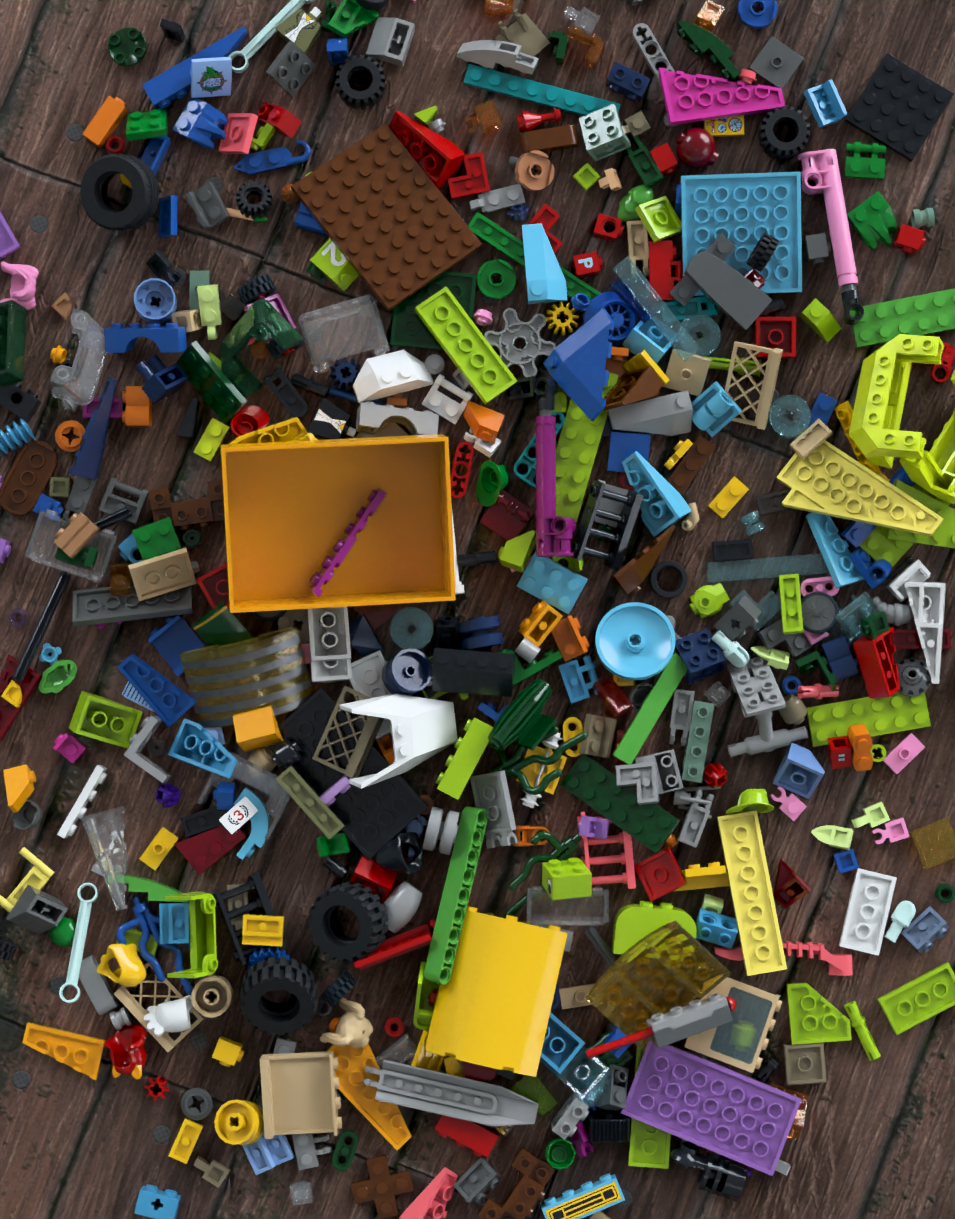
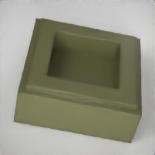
[49,477,71,498]

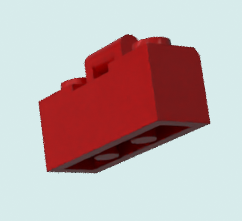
[648,240,683,303]

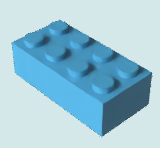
[540,1012,585,1075]

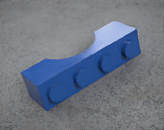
[104,323,187,353]

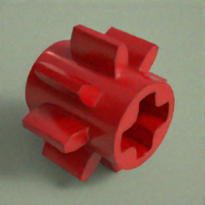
[703,762,728,788]
[144,1075,170,1101]

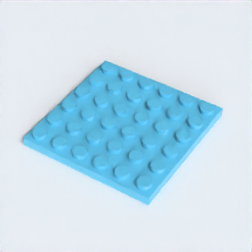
[681,172,802,296]

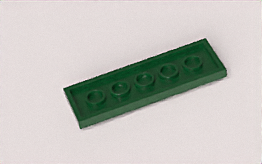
[560,753,680,854]

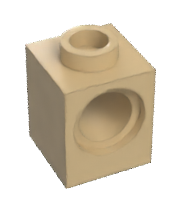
[171,309,202,332]

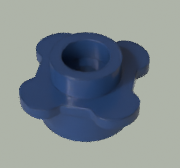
[507,204,529,221]

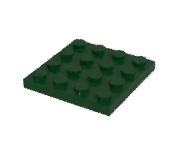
[390,271,477,351]

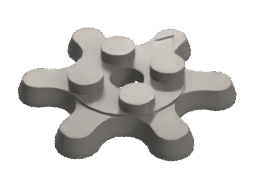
[484,308,556,377]

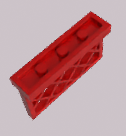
[354,923,433,971]

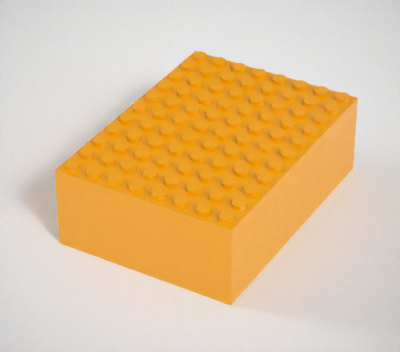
[220,434,456,613]

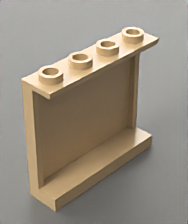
[260,1051,342,1139]

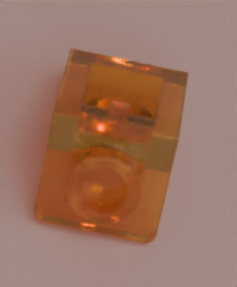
[694,0,725,33]
[110,563,132,595]

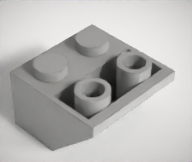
[365,17,415,67]
[634,749,683,794]

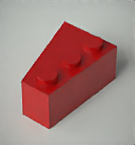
[853,627,900,698]

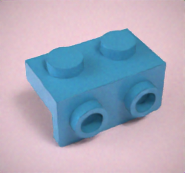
[803,79,847,128]

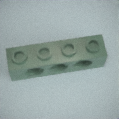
[680,701,715,783]

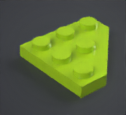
[786,982,852,1045]

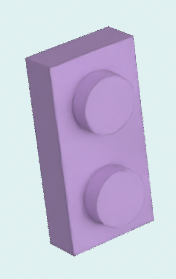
[320,775,352,806]

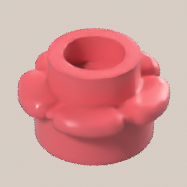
[739,69,757,85]

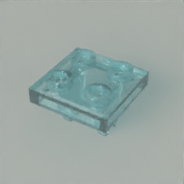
[834,591,878,642]

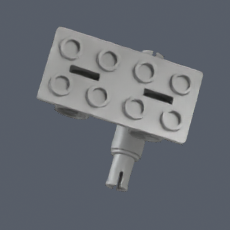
[727,657,808,758]

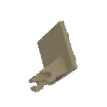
[495,8,550,57]

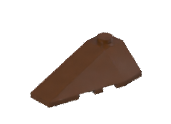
[611,525,675,595]

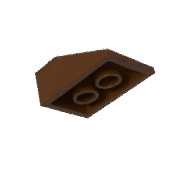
[602,365,664,411]

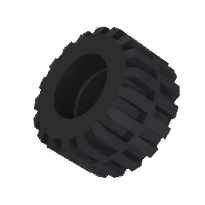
[335,55,386,110]
[758,106,810,160]

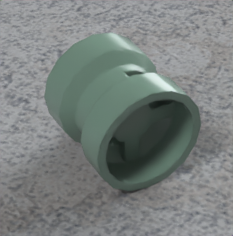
[911,208,935,229]

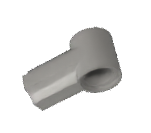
[514,638,541,663]

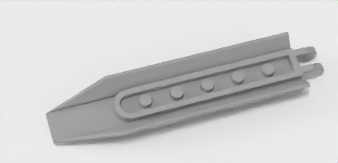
[362,1060,539,1126]

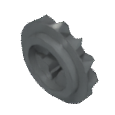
[181,1087,213,1120]

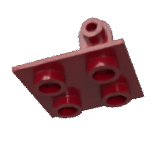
[479,490,534,541]

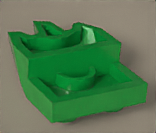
[847,191,897,251]

